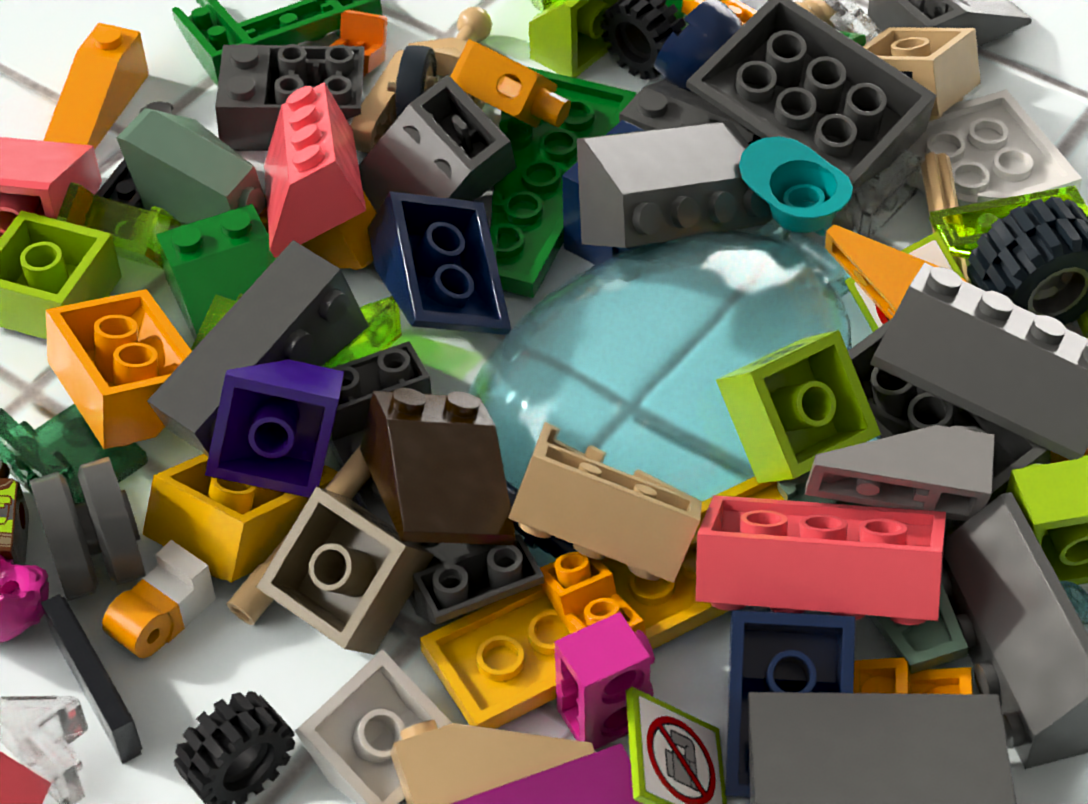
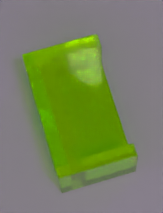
[57,182,182,270]

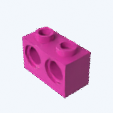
[555,612,655,750]

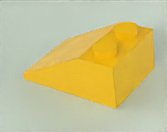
[142,454,338,583]

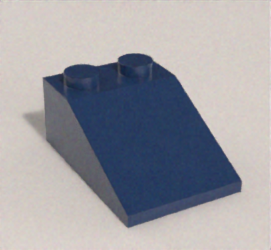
[367,191,512,335]
[725,610,855,798]

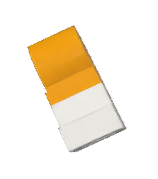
[102,540,216,659]

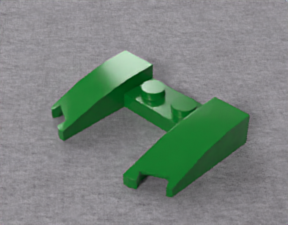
[171,0,383,87]

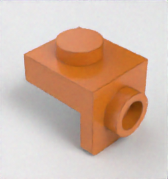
[329,10,388,77]

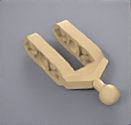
[351,7,493,154]

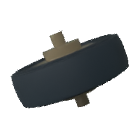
[387,45,438,118]

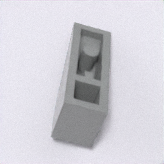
[805,425,994,522]

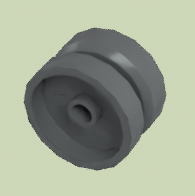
[29,456,146,601]

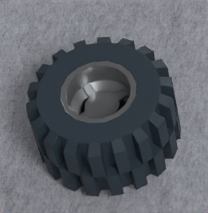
[967,197,1088,325]

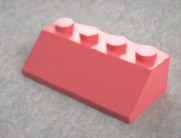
[264,82,366,258]
[696,495,946,625]

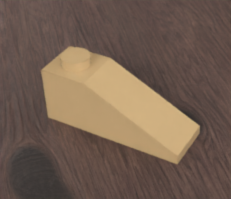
[390,720,595,804]

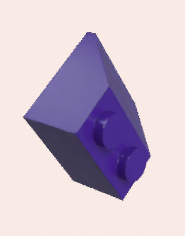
[205,359,344,498]

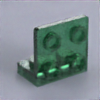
[0,404,148,504]

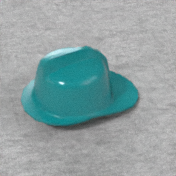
[739,136,853,236]

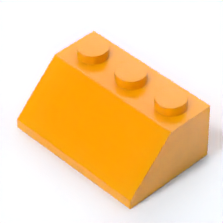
[46,289,192,450]

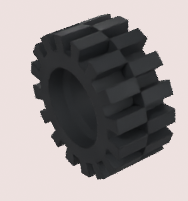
[600,0,686,80]
[174,691,295,804]

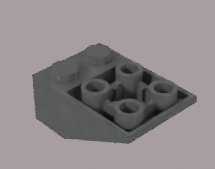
[866,0,1032,48]
[215,44,365,151]
[359,75,517,213]

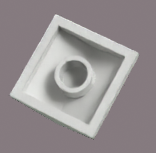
[294,649,452,804]

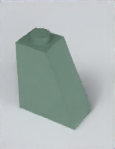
[116,108,267,224]

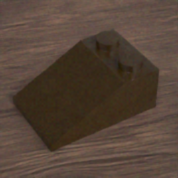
[360,388,516,545]

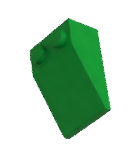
[156,204,276,345]

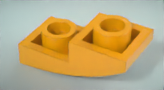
[540,551,647,637]

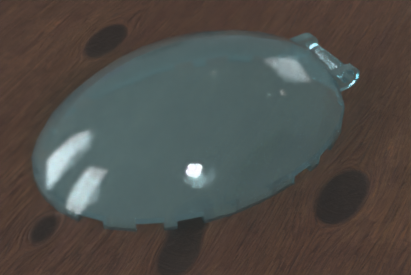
[468,219,852,501]

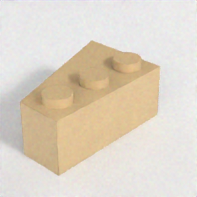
[508,422,702,583]

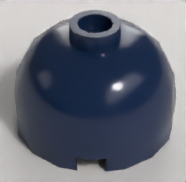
[654,0,743,91]

